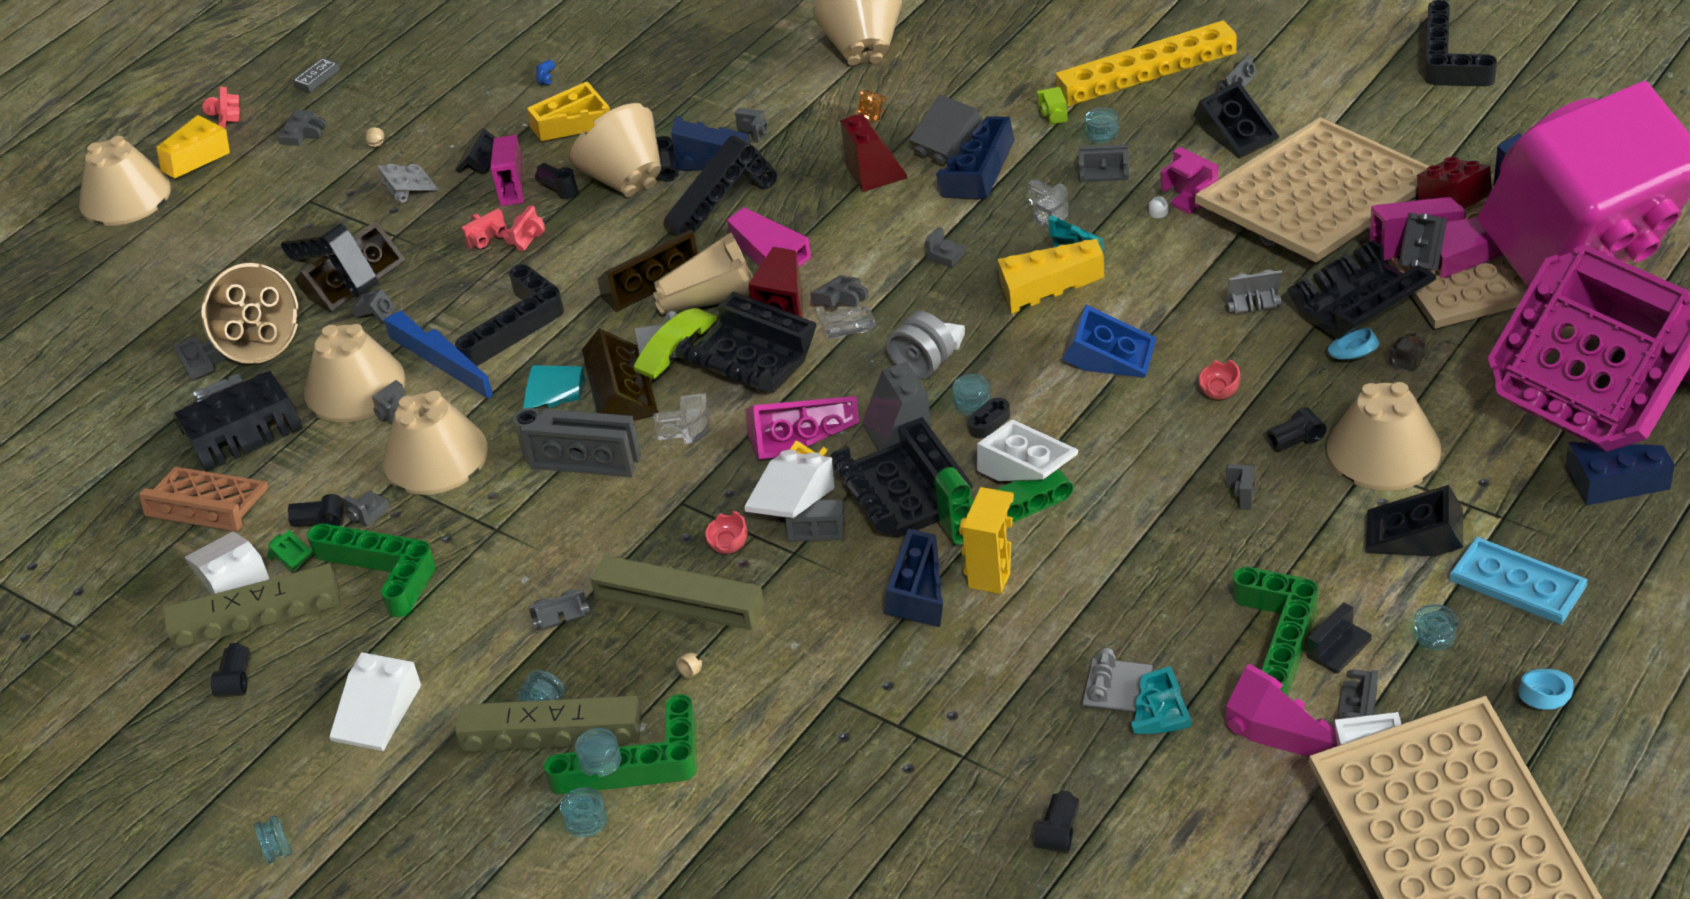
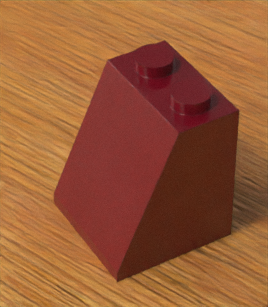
[840,113,907,192]
[749,247,803,317]

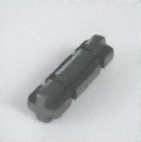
[193,374,243,402]

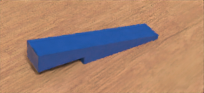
[384,310,493,398]

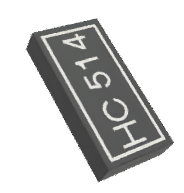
[292,58,340,92]

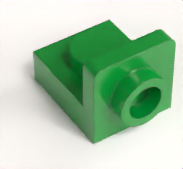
[267,530,312,573]

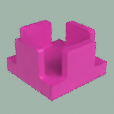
[1160,147,1218,214]

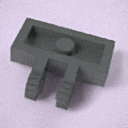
[277,110,327,146]
[810,275,869,307]
[173,336,227,380]

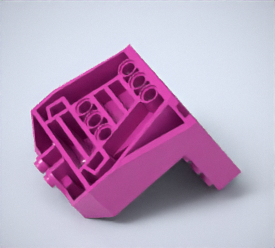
[1488,245,1690,452]

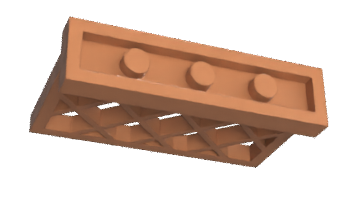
[139,467,268,532]

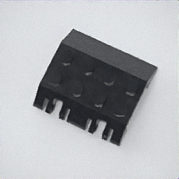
[1288,240,1436,339]
[675,292,816,392]
[173,370,303,472]
[830,417,972,537]

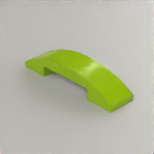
[634,308,717,379]

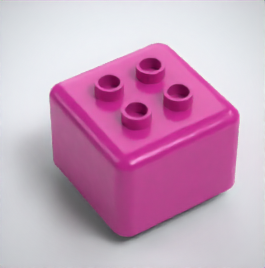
[1477,81,1690,288]

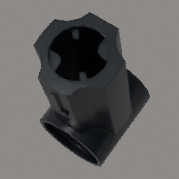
[656,136,679,182]
[535,163,579,199]
[1267,407,1327,452]
[288,494,345,526]
[211,643,251,697]
[1035,790,1080,854]

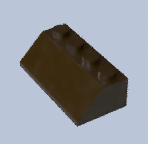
[294,221,406,312]
[597,230,698,312]
[582,328,658,421]

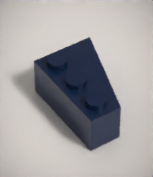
[671,116,750,171]
[1565,442,1675,506]
[884,528,943,627]

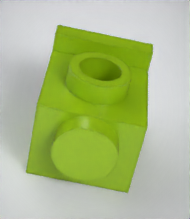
[1037,87,1068,125]

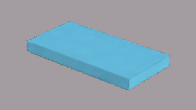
[1449,537,1588,625]

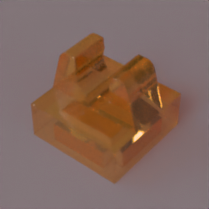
[858,90,886,122]

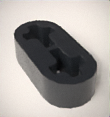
[968,398,1010,439]

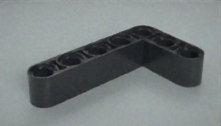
[1424,0,1497,87]
[663,135,777,236]
[281,224,378,297]
[455,264,564,366]

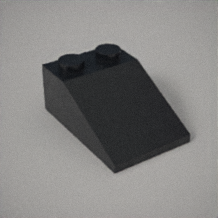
[1193,81,1279,159]
[1366,484,1463,556]

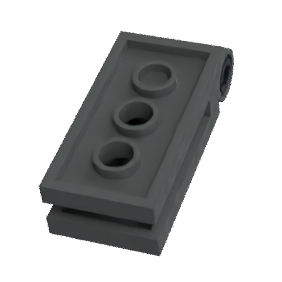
[513,408,641,477]

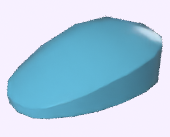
[1328,328,1380,360]
[1518,669,1574,710]

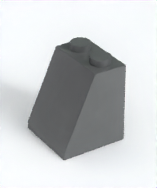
[909,94,983,166]
[863,362,932,451]

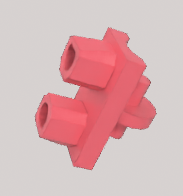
[202,87,239,128]
[502,205,545,251]
[461,208,507,249]

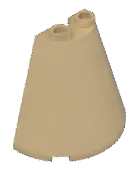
[653,233,754,315]

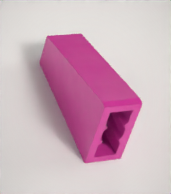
[491,135,524,206]
[1369,197,1466,261]
[727,207,811,267]
[1438,217,1503,278]

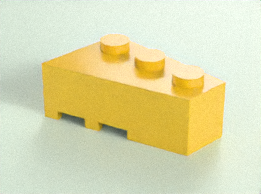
[527,81,610,141]
[156,115,230,178]
[959,487,1014,594]

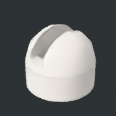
[1148,196,1169,218]

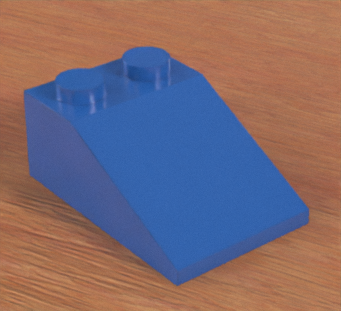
[1062,305,1157,378]

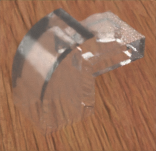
[1028,178,1069,229]
[654,393,710,444]

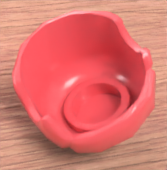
[1199,360,1240,400]
[705,511,748,554]

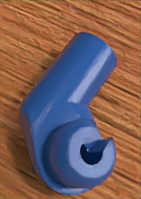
[536,60,555,86]

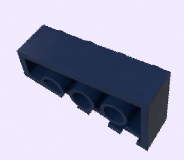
[936,116,1015,199]

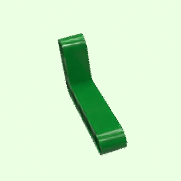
[935,467,1074,545]
[307,524,436,617]
[1233,567,1318,696]
[544,694,697,794]

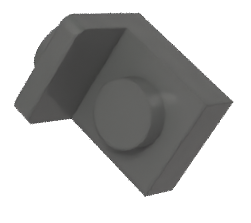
[735,108,768,143]
[925,227,966,268]
[350,289,395,323]
[372,380,406,425]
[1226,464,1255,510]
[343,490,390,527]

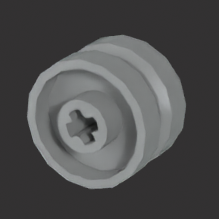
[886,311,954,379]

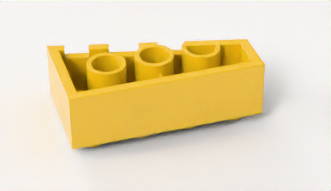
[998,239,1104,314]

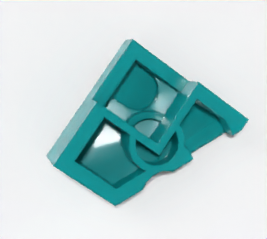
[1048,215,1105,252]
[523,365,586,409]
[1132,666,1192,734]

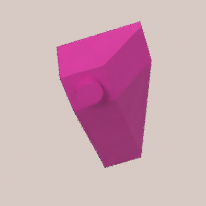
[745,396,859,460]
[1226,664,1337,757]

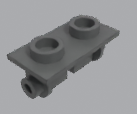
[1217,54,1257,91]
[528,590,590,631]

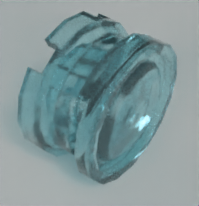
[1085,108,1119,143]
[952,374,991,415]
[1413,604,1458,651]
[518,670,565,702]
[575,728,622,777]
[560,788,607,837]
[253,815,292,864]

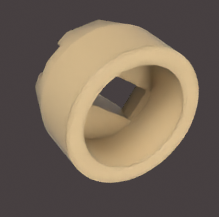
[366,127,384,148]
[676,652,702,679]

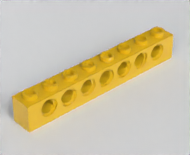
[1055,20,1236,106]

